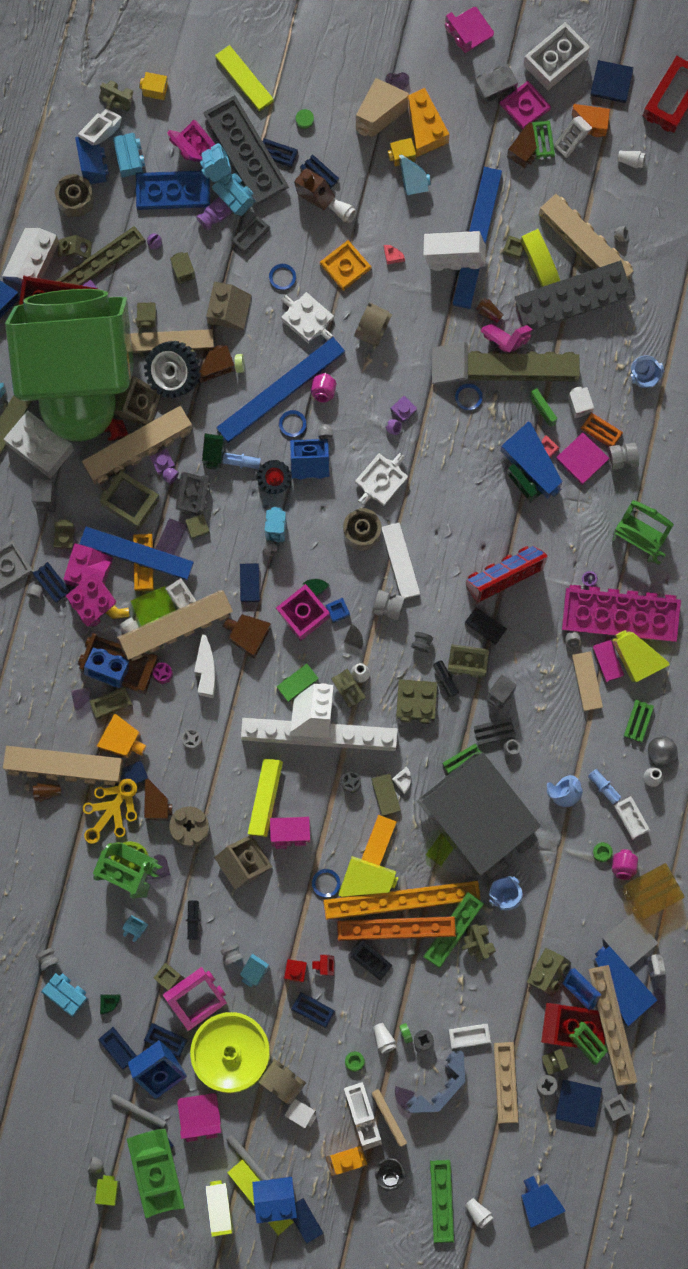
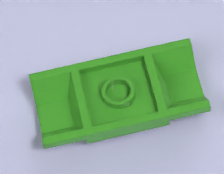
[127,1129,185,1218]

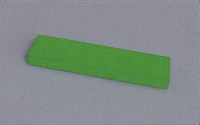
[423,892,484,968]
[430,1160,454,1243]

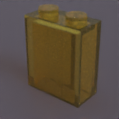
[622,863,685,921]

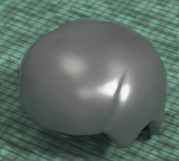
[648,736,678,768]

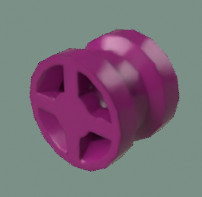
[153,663,173,684]

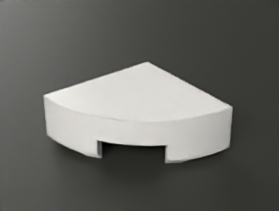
[392,767,411,794]

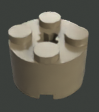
[55,174,94,217]
[354,302,392,346]
[343,508,381,551]
[169,806,210,848]
[258,1059,306,1105]

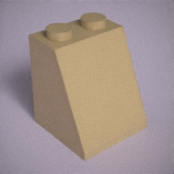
[356,78,409,137]

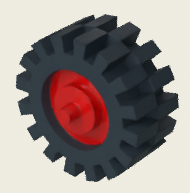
[256,460,292,494]

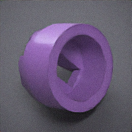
[147,233,162,250]
[385,419,402,435]
[163,468,179,484]
[582,571,598,587]

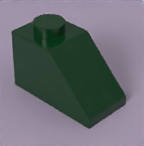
[202,433,225,470]

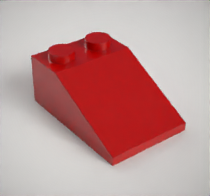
[541,1003,605,1051]

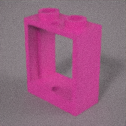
[163,967,227,1031]

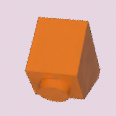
[571,104,610,137]

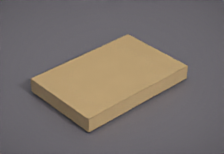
[372,1089,407,1147]

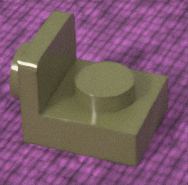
[53,520,75,550]
[154,963,185,990]
[542,1049,569,1075]

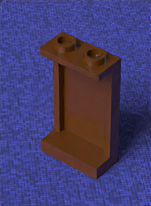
[78,633,159,695]

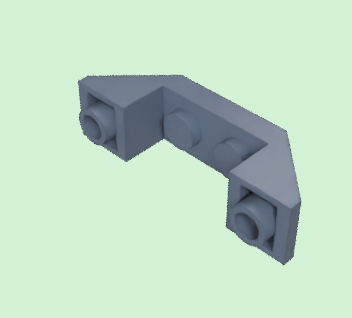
[405,1050,465,1113]

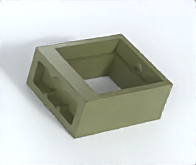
[100,471,160,530]

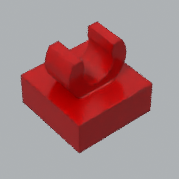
[104,419,129,441]
[312,955,334,976]

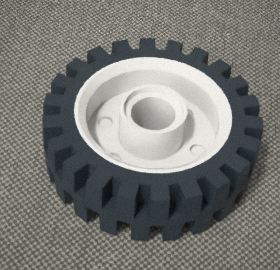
[144,341,201,398]

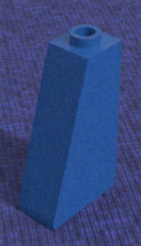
[500,421,563,499]
[593,946,657,1027]

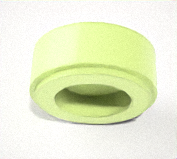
[235,354,245,373]

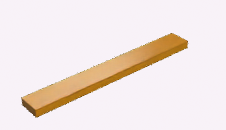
[323,881,481,920]

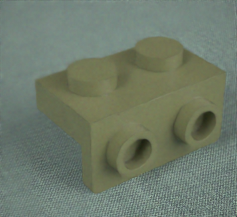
[448,644,489,678]
[527,948,571,997]

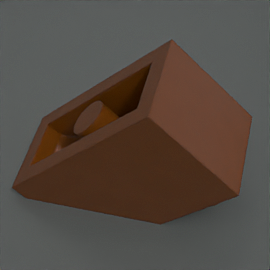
[507,122,537,169]
[199,345,235,383]
[144,779,173,821]

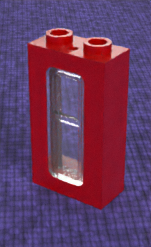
[642,55,688,133]

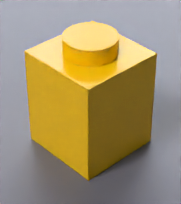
[139,72,168,100]
[387,138,416,167]

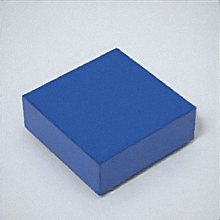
[325,598,350,623]

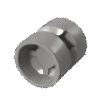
[608,443,639,471]
[372,590,405,621]

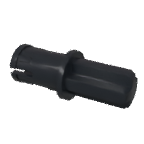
[433,660,460,698]
[186,900,201,940]

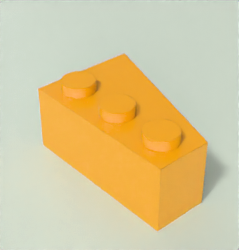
[408,88,450,158]

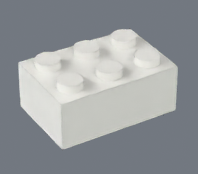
[523,22,590,90]
[423,231,486,271]
[4,410,74,479]

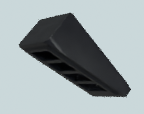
[348,940,392,981]

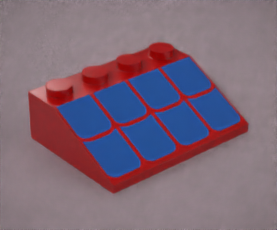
[466,546,548,604]

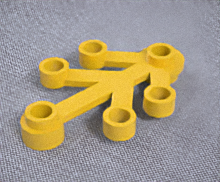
[83,779,138,844]

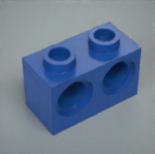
[84,648,129,688]

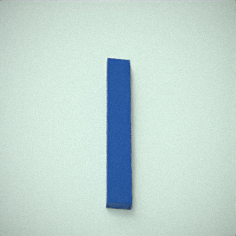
[452,167,502,309]
[216,337,345,443]

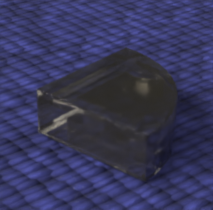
[344,624,363,650]

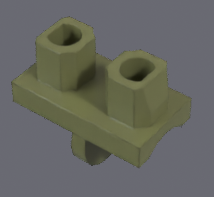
[99,80,133,112]
[331,669,366,708]
[461,924,496,963]

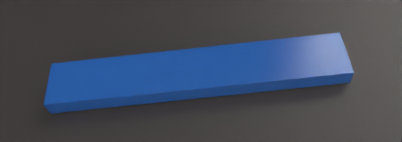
[79,527,194,581]

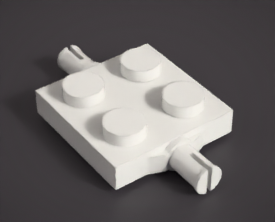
[281,292,334,344]
[355,453,408,506]

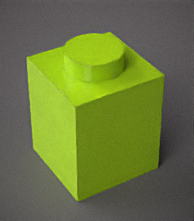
[95,1175,119,1206]

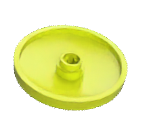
[190,1012,270,1093]

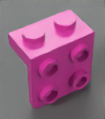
[444,7,494,53]
[167,120,216,162]
[481,324,533,353]
[66,574,116,627]
[177,1093,222,1142]

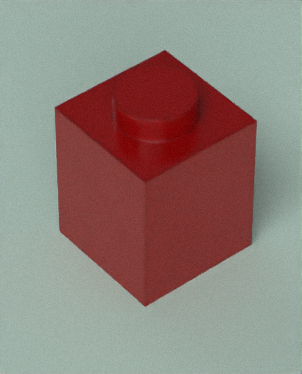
[284,959,307,983]

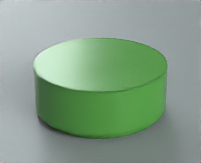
[296,109,314,129]
[593,842,613,862]
[399,1023,413,1044]
[345,1051,365,1072]

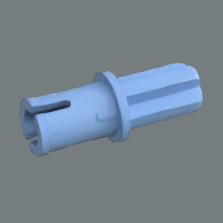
[222,453,261,470]
[588,769,621,804]

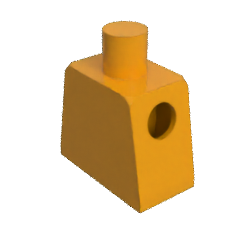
[97,714,147,758]
[326,1145,368,1176]

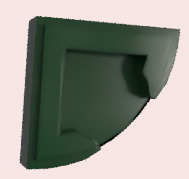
[303,579,330,597]
[100,994,121,1015]

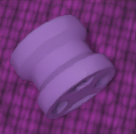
[196,207,219,231]

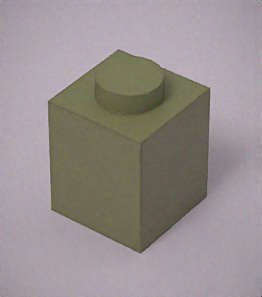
[170,252,196,284]

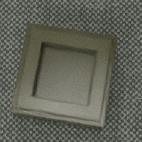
[502,235,524,260]
[185,514,210,539]

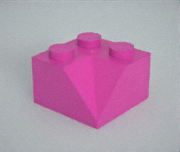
[63,544,113,587]
[276,584,330,641]
[270,817,310,849]

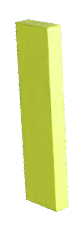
[215,45,274,112]
[248,759,283,837]
[227,1159,294,1236]

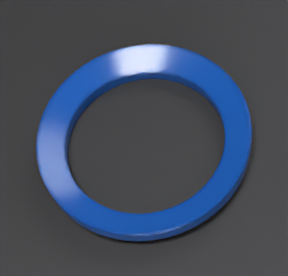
[269,264,296,290]
[455,384,482,410]
[279,410,306,437]
[312,869,340,898]

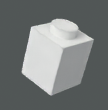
[568,387,594,419]
[285,1099,317,1128]

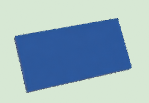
[136,170,211,210]

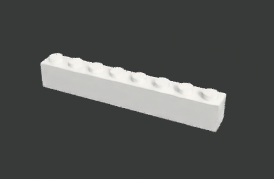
[241,718,398,751]

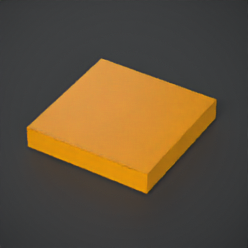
[320,240,372,291]

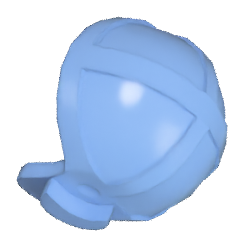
[630,355,665,388]
[547,775,583,807]
[489,876,523,911]

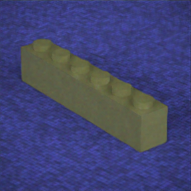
[467,351,580,382]

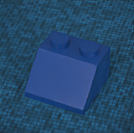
[75,137,109,185]
[290,439,330,480]
[128,1040,187,1099]
[252,1177,297,1223]

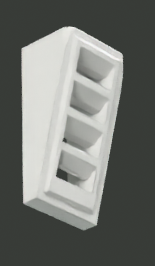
[554,116,592,158]
[647,954,666,977]

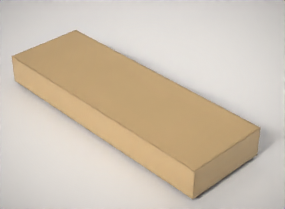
[572,651,603,712]

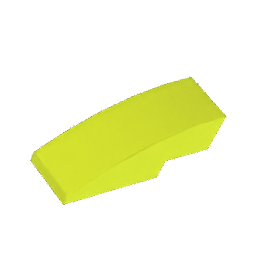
[520,229,560,287]

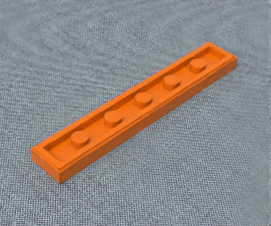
[337,917,456,941]

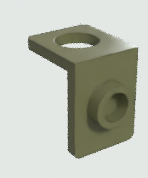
[58,235,92,259]
[135,302,156,328]

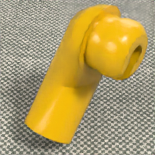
[106,605,130,619]

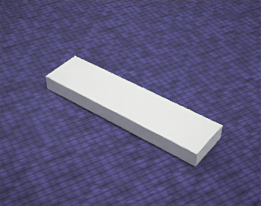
[381,522,420,599]

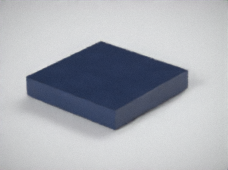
[590,60,634,103]
[555,1079,602,1128]

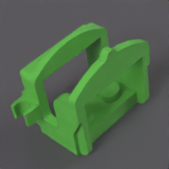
[612,500,674,565]
[93,842,163,899]

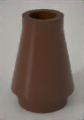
[476,297,504,323]
[32,783,61,803]

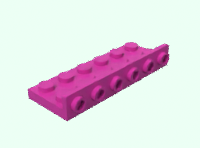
[561,584,681,642]

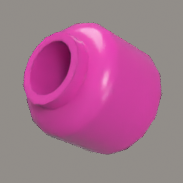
[311,373,337,403]
[612,849,638,880]

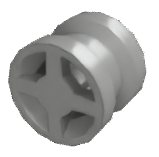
[182,729,202,750]
[220,944,244,966]
[35,947,60,971]
[536,1075,557,1095]

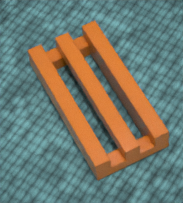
[581,412,623,447]

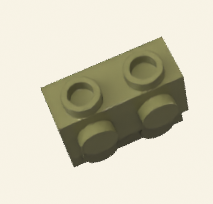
[396,679,437,724]

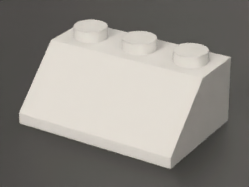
[2,228,59,285]
[290,683,333,738]

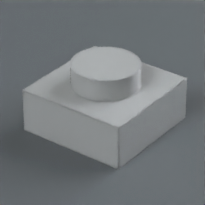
[603,1094,631,1121]

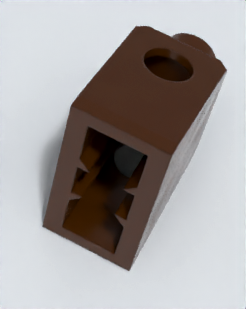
[294,168,335,211]
[223,614,272,659]

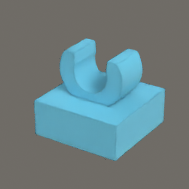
[122,915,148,942]

